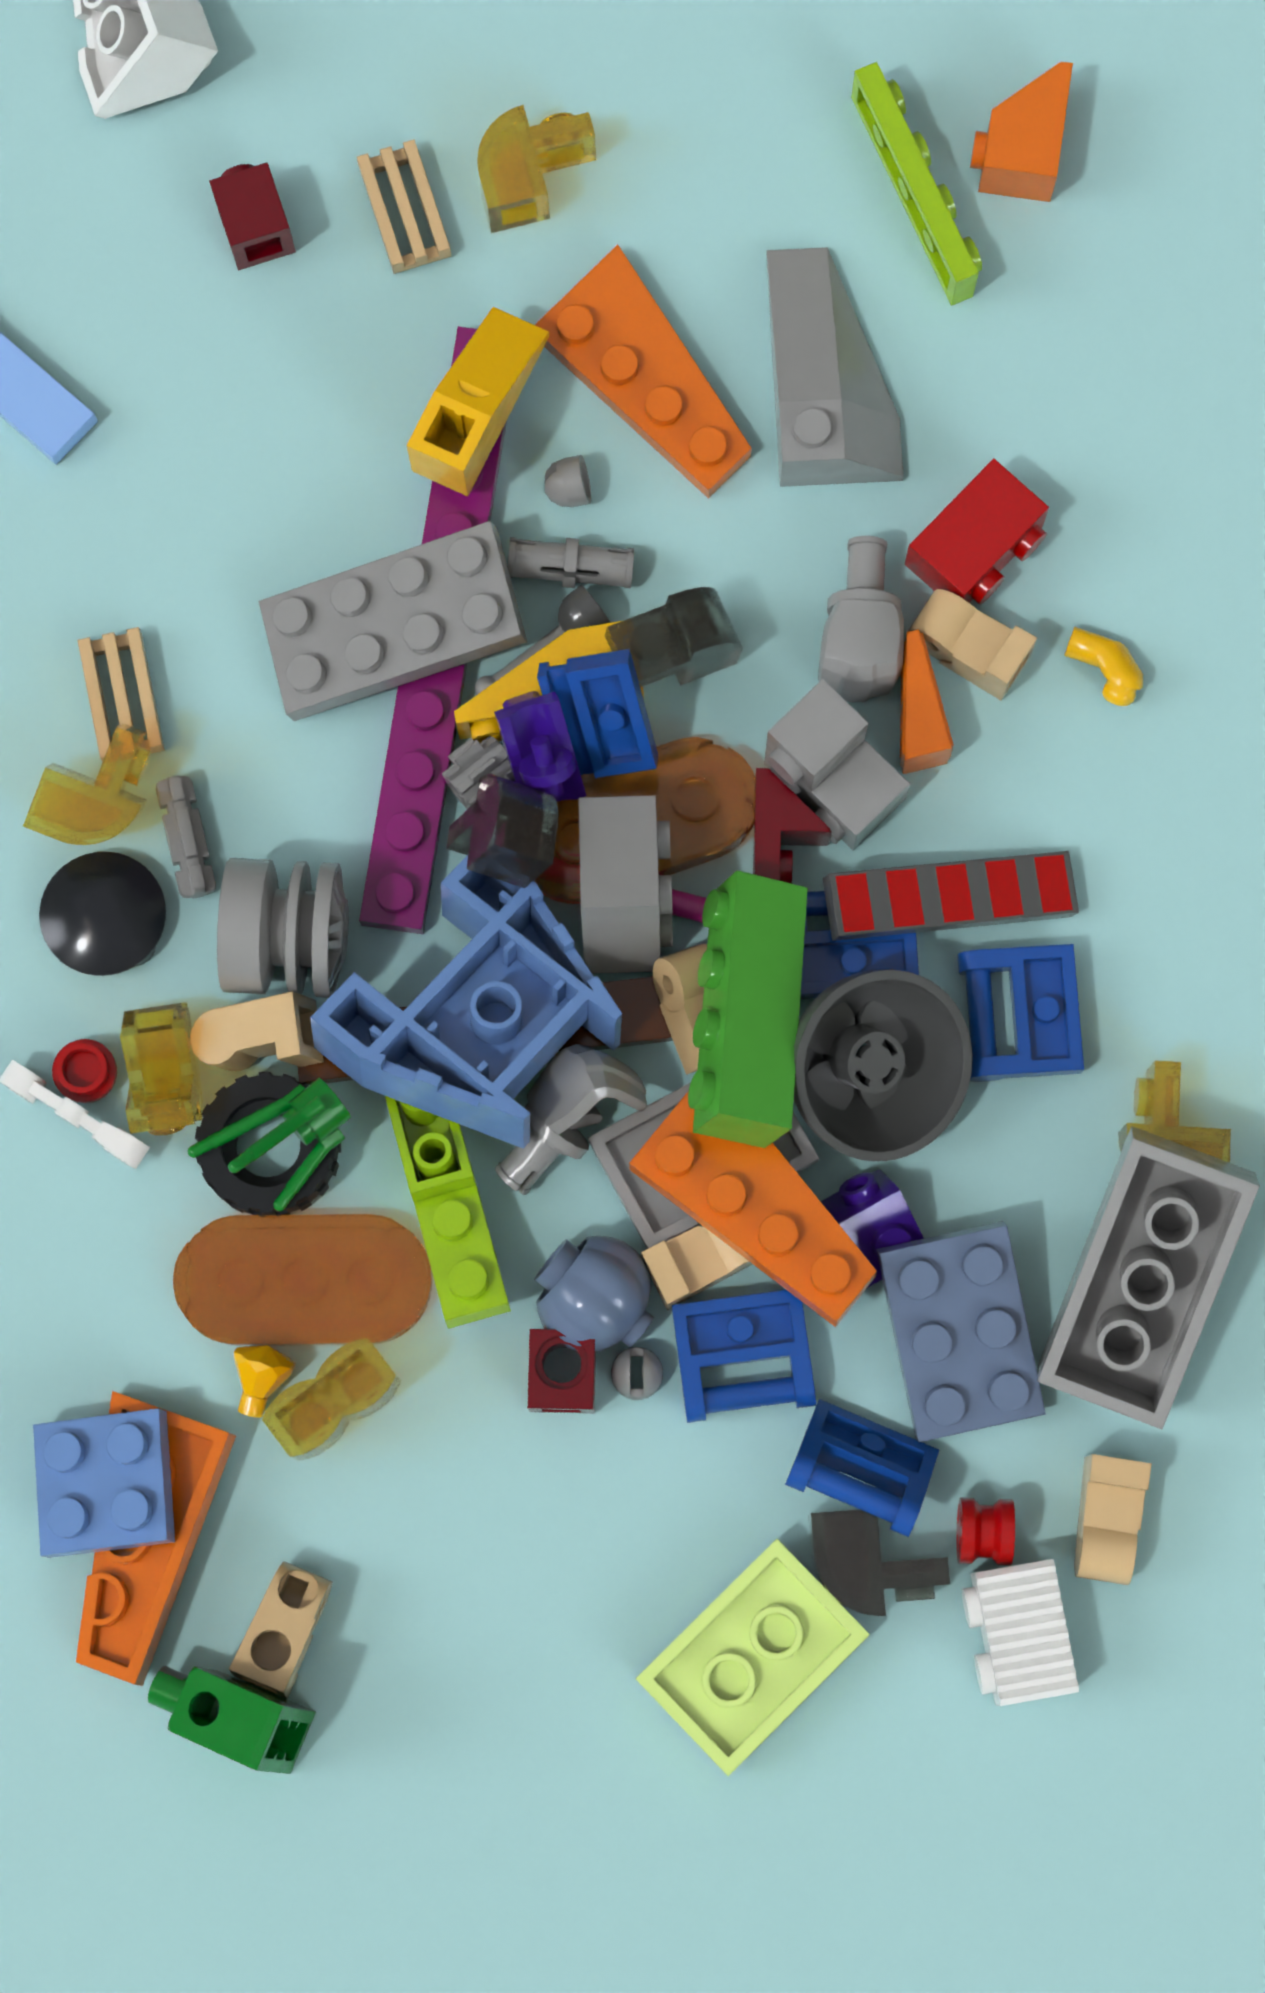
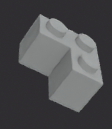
[764,679,910,850]
[579,795,673,974]

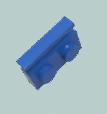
[537,649,658,778]

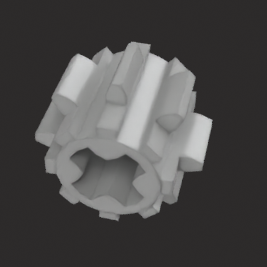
[442,736,520,819]

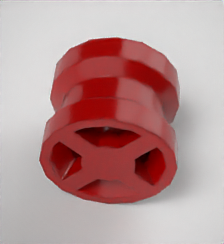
[956,1497,1015,1566]

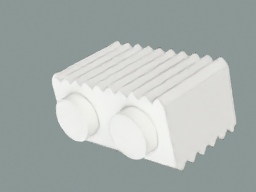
[962,1559,1079,1706]

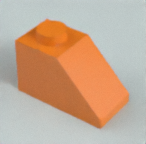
[970,62,1073,202]

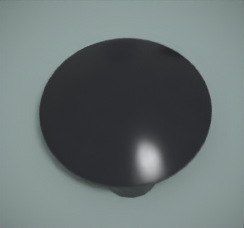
[39,852,166,976]

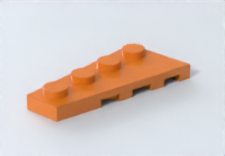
[535,244,752,498]
[629,1091,877,1327]
[76,1391,236,1686]

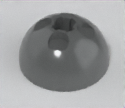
[794,969,972,1161]

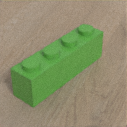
[688,870,808,1148]

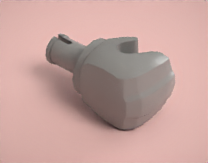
[818,536,904,703]
[495,1044,647,1195]

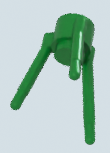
[187,1078,351,1211]

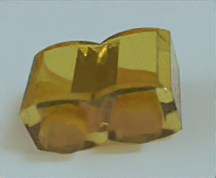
[262,1338,402,1461]

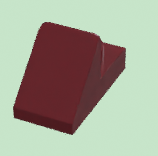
[753,768,832,884]

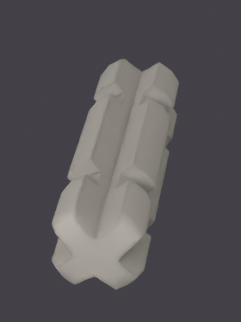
[155,775,216,899]

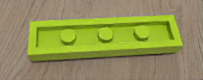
[851,62,982,306]

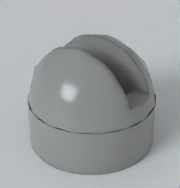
[545,455,591,507]
[611,1347,663,1400]

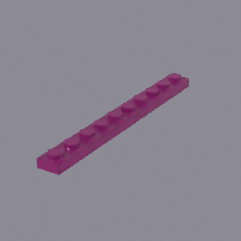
[359,326,507,934]

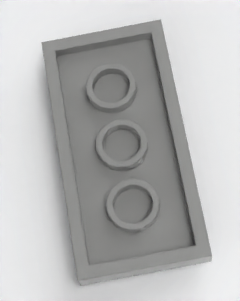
[258,521,527,721]

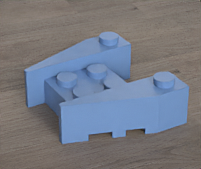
[310,839,622,1149]

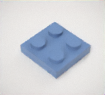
[33,1408,175,1558]

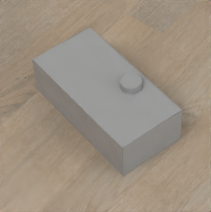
[1038,1126,1260,1429]

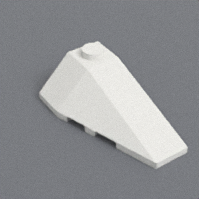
[73,0,218,119]

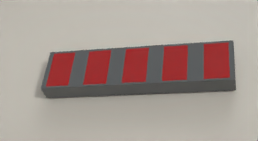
[823,851,1079,941]

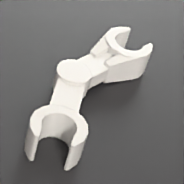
[0,1060,150,1169]

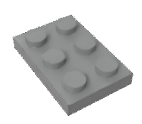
[588,1082,819,1249]

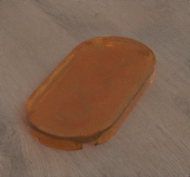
[514,737,755,904]
[173,1214,433,1346]

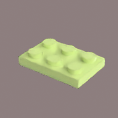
[635,1539,870,1776]

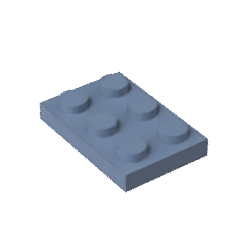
[876,1221,1046,1442]

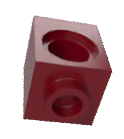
[209,162,296,271]
[527,1324,596,1414]

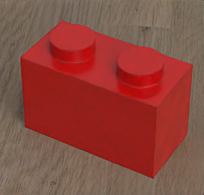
[904,458,1049,605]

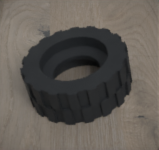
[195,1072,341,1219]

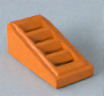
[900,629,954,774]

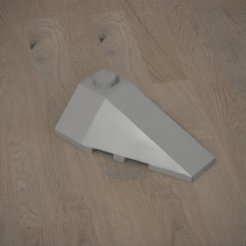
[766,247,903,487]

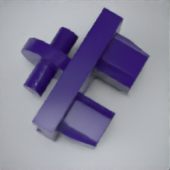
[494,691,587,816]

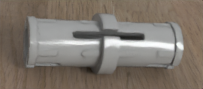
[508,537,634,589]

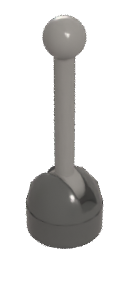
[475,585,610,695]

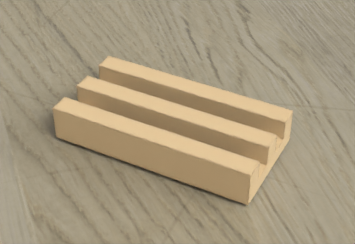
[357,139,451,274]
[77,627,165,763]

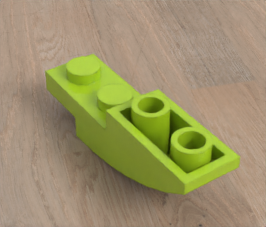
[385,1096,511,1329]

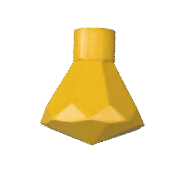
[234,1345,296,1418]

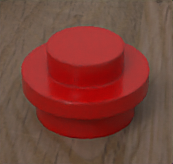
[52,1039,117,1103]

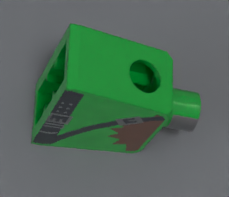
[148,1666,316,1774]

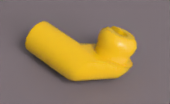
[1064,626,1143,706]

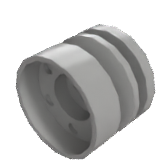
[217,858,349,998]

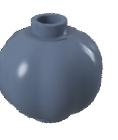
[534,1236,654,1352]

